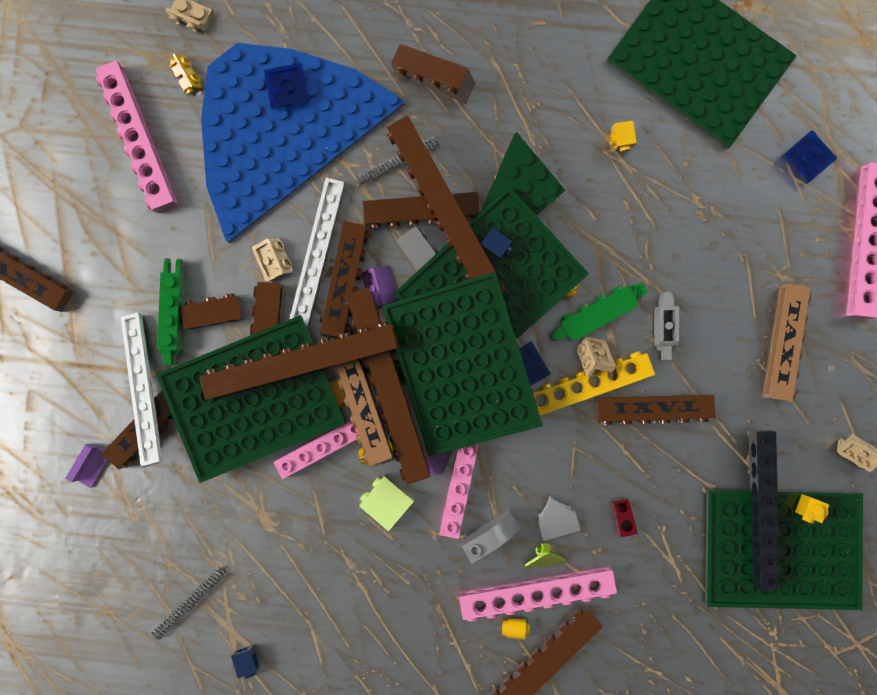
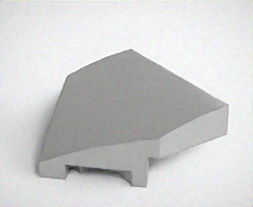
[537,496,580,541]

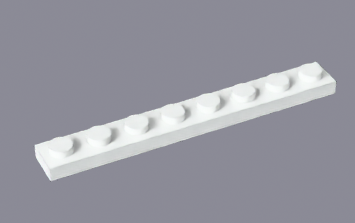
[290,178,345,328]
[121,312,163,467]

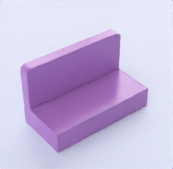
[362,265,399,308]
[65,444,108,488]

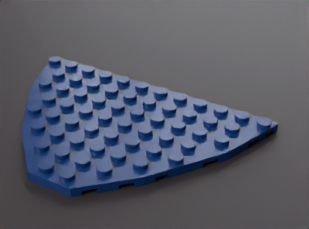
[201,43,405,243]

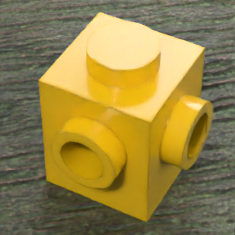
[609,121,637,152]
[795,495,829,524]

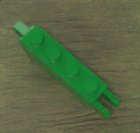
[157,258,186,365]
[550,282,648,341]

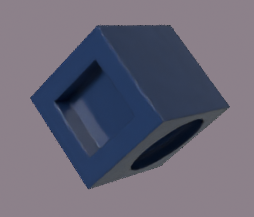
[481,228,513,259]
[231,644,260,679]

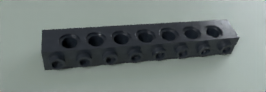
[749,430,780,591]

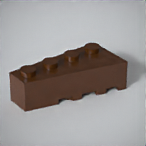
[391,44,475,104]

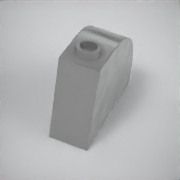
[460,509,520,564]

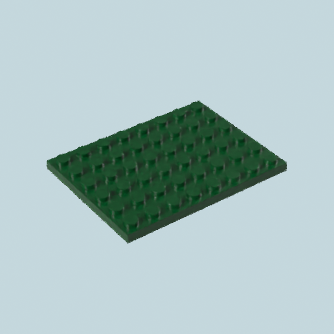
[607,0,797,148]
[393,186,589,339]
[382,271,543,456]
[156,315,346,483]
[705,489,863,610]

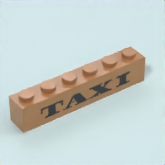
[763,284,811,402]
[333,359,395,468]

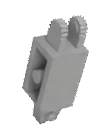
[654,291,679,360]

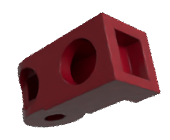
[612,499,638,537]

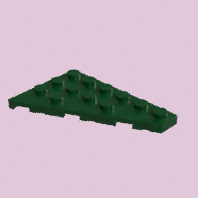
[481,132,566,216]

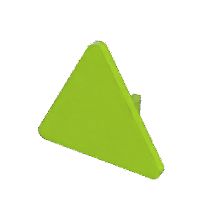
[524,543,567,568]

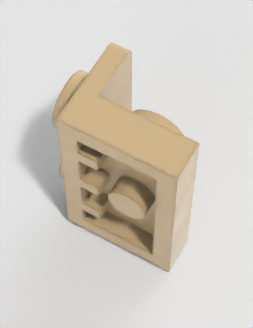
[165,0,214,32]
[251,237,293,282]
[577,337,616,377]
[837,434,877,472]

